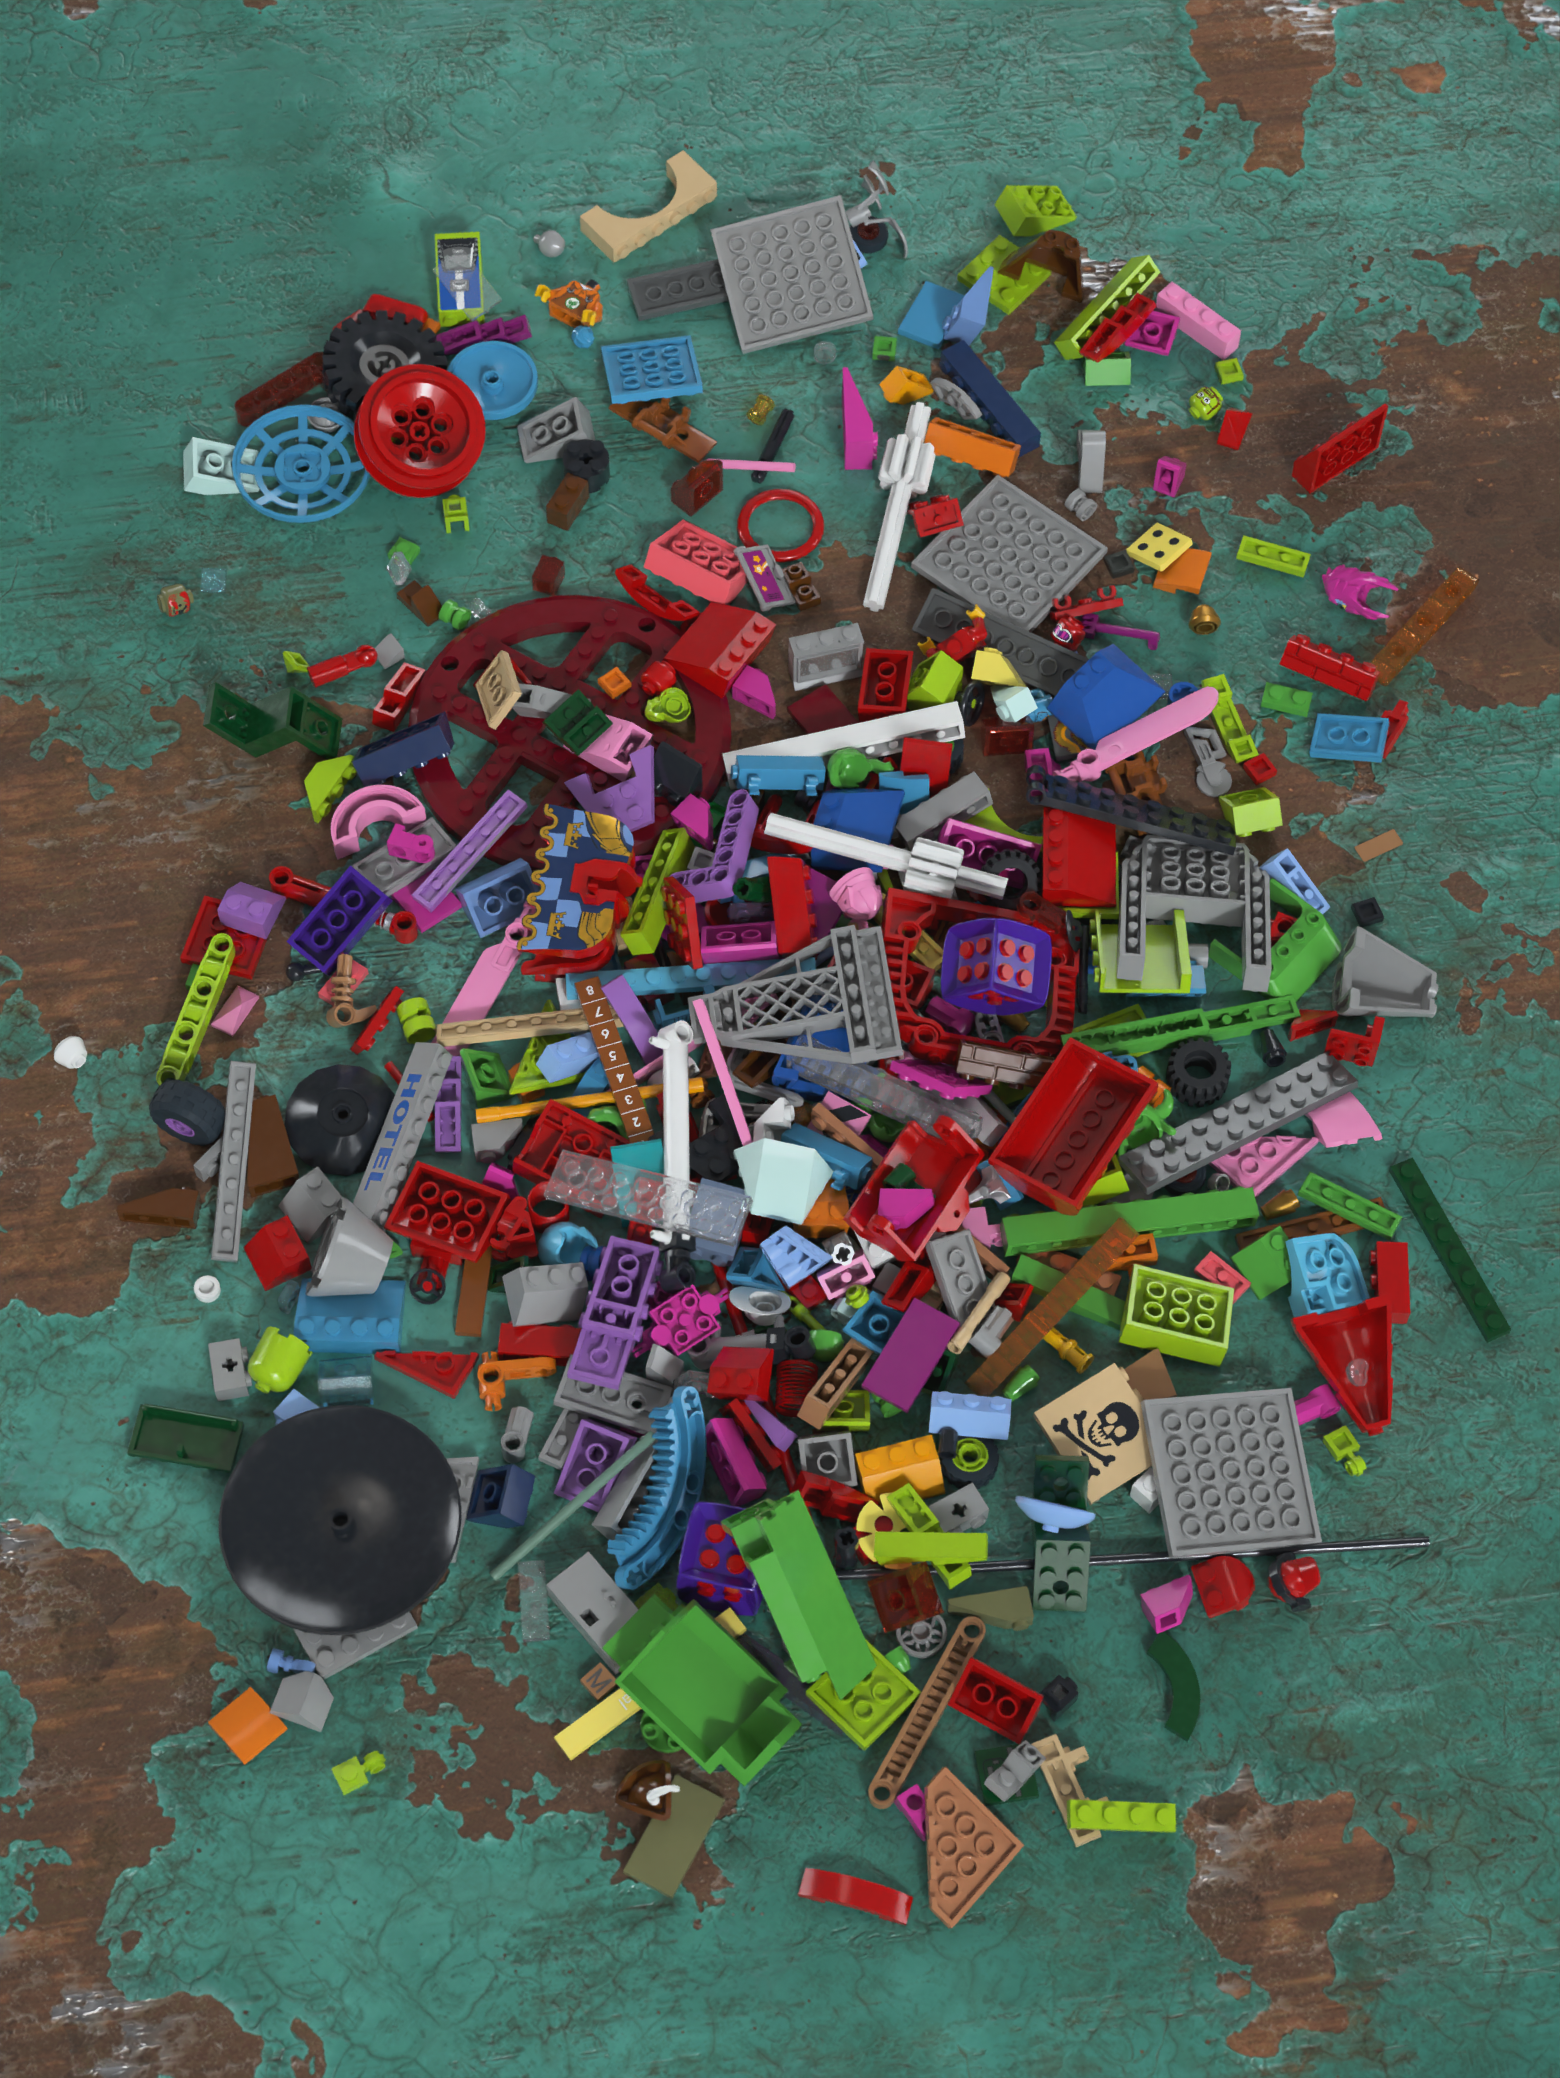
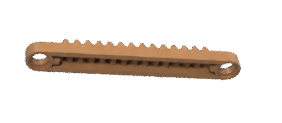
[868,1616,986,1809]

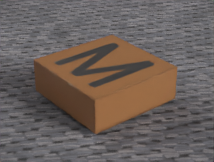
[580,1662,618,1702]

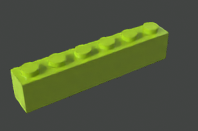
[1054,255,1160,360]
[620,827,695,955]

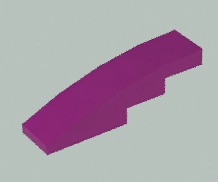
[436,315,532,355]

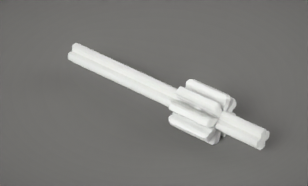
[863,402,935,612]
[764,813,1008,900]

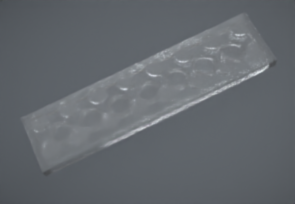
[544,1149,753,1247]

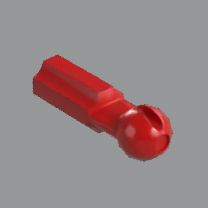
[307,644,378,688]

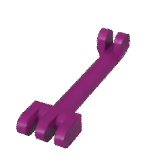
[1081,613,1160,650]

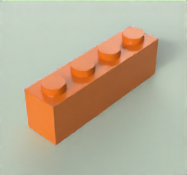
[924,417,1021,478]

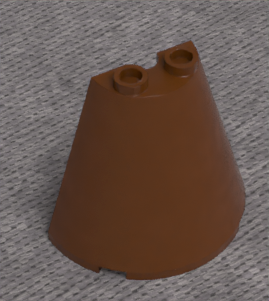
[998,230,1084,303]

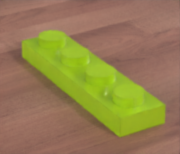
[1067,1799,1176,1833]

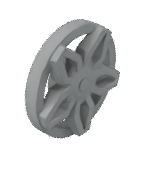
[896,1608,947,1659]

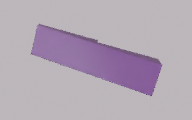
[743,1400,798,1452]

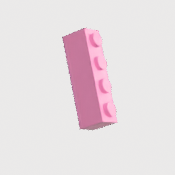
[1155,282,1241,361]

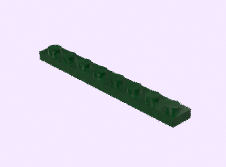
[1389,1157,1511,1343]

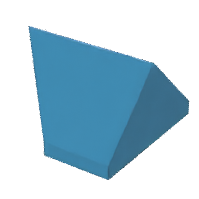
[726,1247,785,1291]

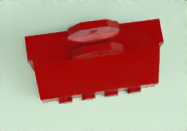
[843,1115,985,1261]

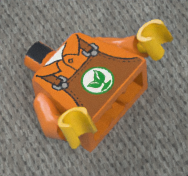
[534,279,603,328]

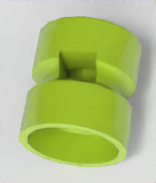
[396,997,437,1044]

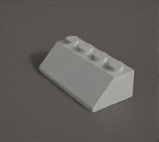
[592,1436,658,1540]

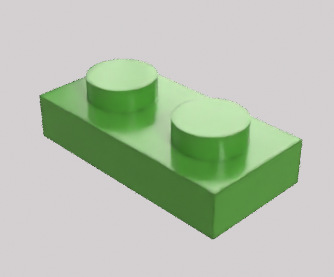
[1260,682,1313,717]

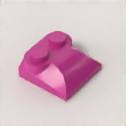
[1125,311,1180,356]

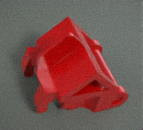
[490,1196,538,1262]

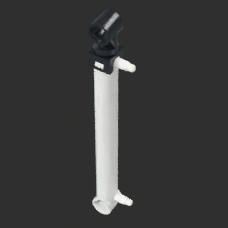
[649,1020,696,1294]

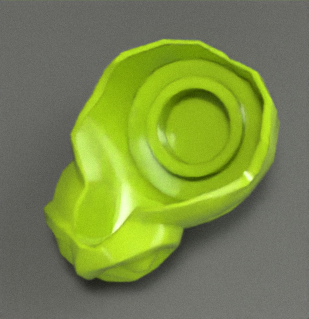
[645,687,691,723]

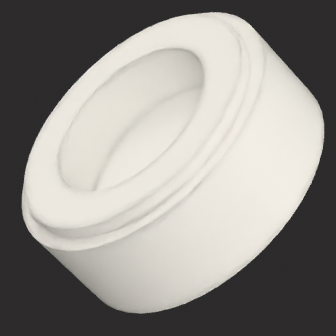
[194,1275,221,1303]

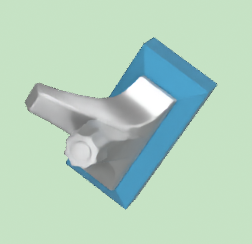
[968,1159,1024,1211]

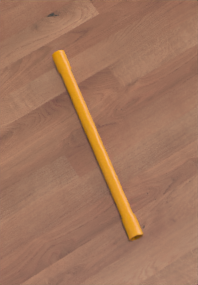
[476,1077,704,1123]

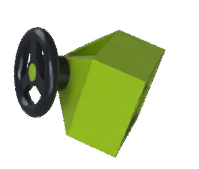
[907,650,985,727]

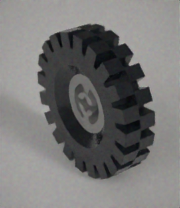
[322,310,447,423]

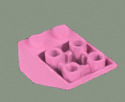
[563,714,653,782]

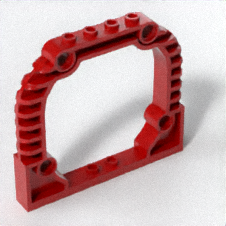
[881,887,1080,1065]

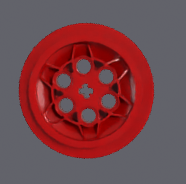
[354,364,486,498]

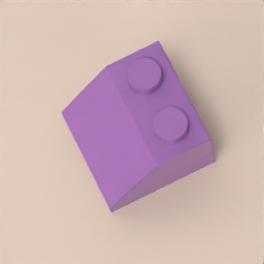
[217,882,286,939]

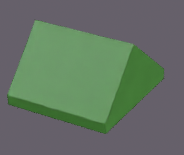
[460,1048,515,1109]

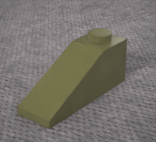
[947,1586,1034,1631]

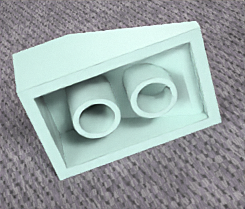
[184,437,260,495]

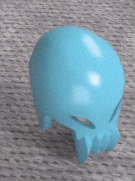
[538,1222,598,1265]

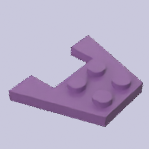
[564,745,655,832]

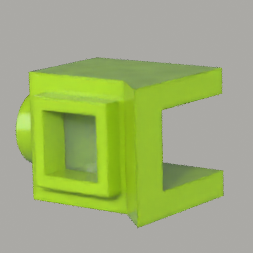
[442,495,470,533]

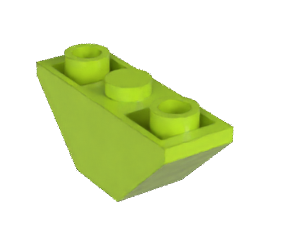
[304,755,357,823]

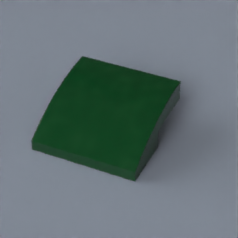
[542,689,613,756]

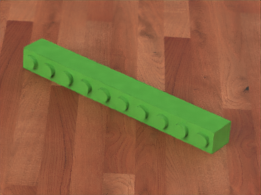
[1000,1186,1259,1257]

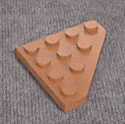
[924,1767,1024,1929]

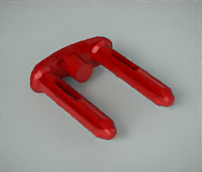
[750,794,821,855]

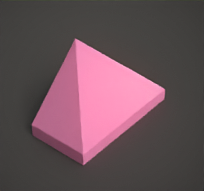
[211,985,259,1037]

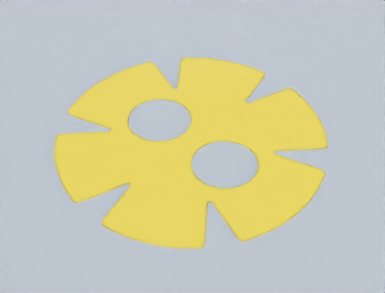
[856,1493,912,1569]

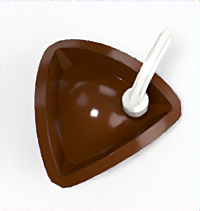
[615,1760,680,1821]

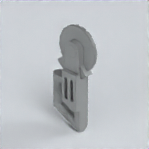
[1184,727,1232,797]

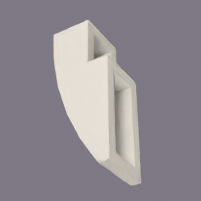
[949,1096,1008,1147]

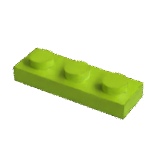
[1236,535,1311,578]

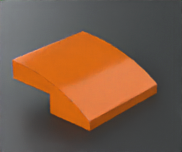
[1153,548,1212,595]
[208,1687,287,1765]

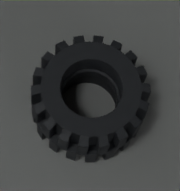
[981,848,1042,912]
[1165,1038,1231,1107]

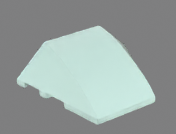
[733,1138,834,1225]

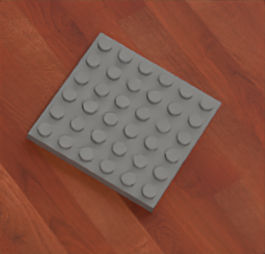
[711,195,874,354]
[911,475,1108,632]
[1141,1388,1322,1559]

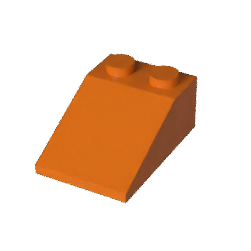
[793,1179,850,1238]

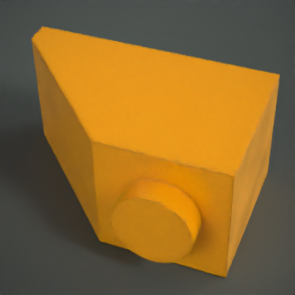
[879,366,934,405]

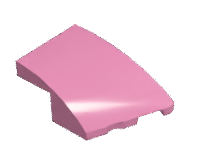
[1305,1092,1382,1148]

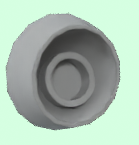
[307,397,346,433]

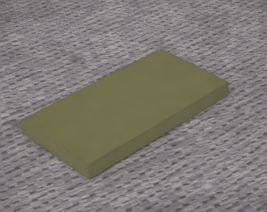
[623,1774,725,1899]

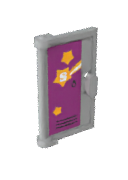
[733,544,795,611]

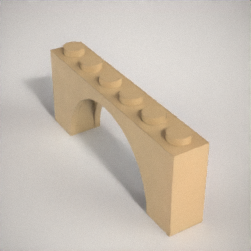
[580,150,717,263]

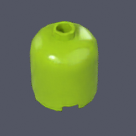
[248,1326,313,1394]

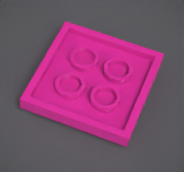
[889,1059,993,1100]

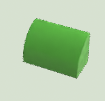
[1083,351,1131,386]

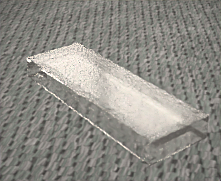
[518,1560,550,1642]

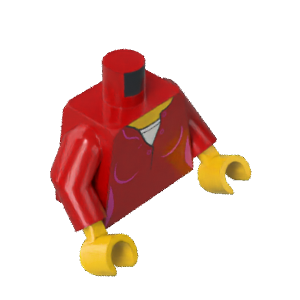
[918,604,987,663]

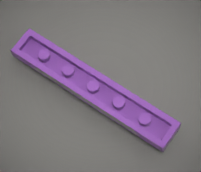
[412,789,528,913]

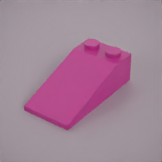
[842,367,878,470]

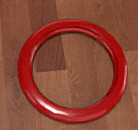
[737,489,824,563]

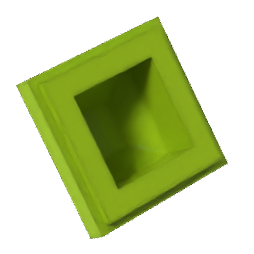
[282,651,310,673]

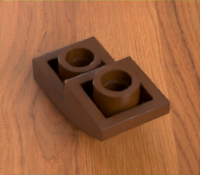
[782,562,821,611]

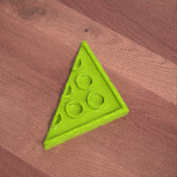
[509,999,587,1095]

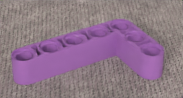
[670,789,759,903]

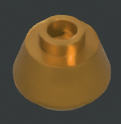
[1189,604,1221,635]

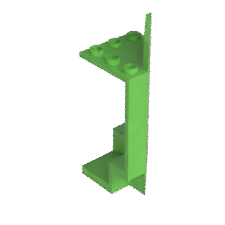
[720,1490,877,1700]
[602,1594,802,1786]

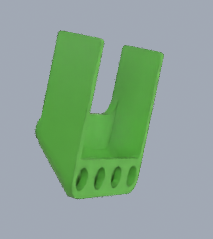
[1208,878,1341,1002]

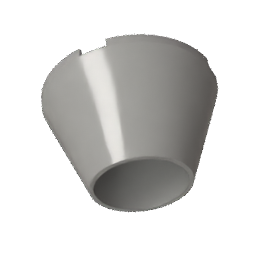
[306,1197,393,1297]

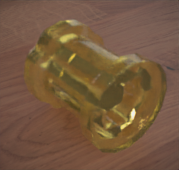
[747,394,775,425]

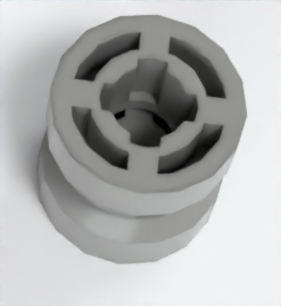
[1065,489,1097,521]

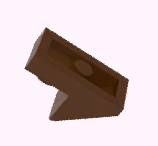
[397,580,442,627]

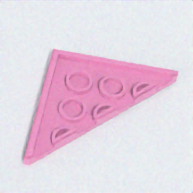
[1209,1135,1319,1198]

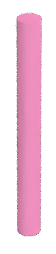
[706,459,796,472]

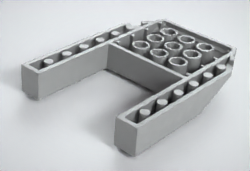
[1117,835,1272,992]

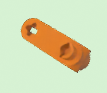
[477,1351,557,1411]

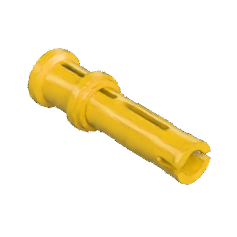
[1023,1310,1094,1374]

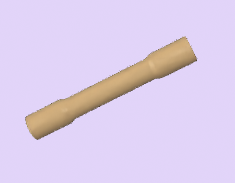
[947,1272,1010,1354]

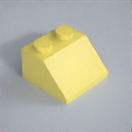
[971,647,1027,687]

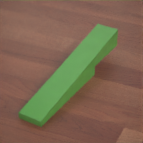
[1011,1254,1125,1330]

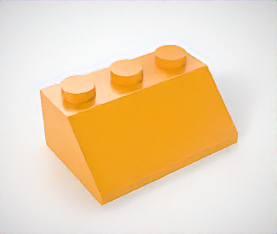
[854,1434,945,1510]

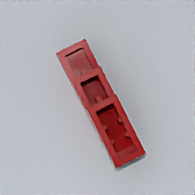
[1079,293,1156,363]

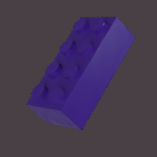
[286,865,393,976]

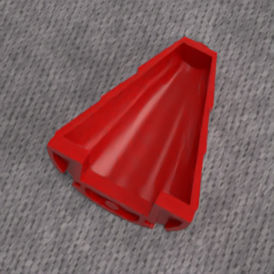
[1290,1294,1393,1437]

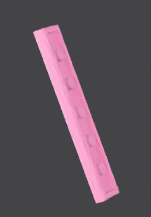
[692,999,753,1146]

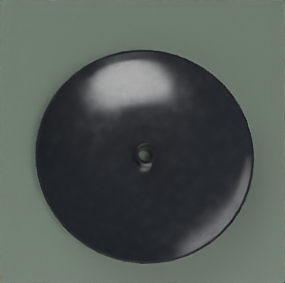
[218,1405,462,1635]

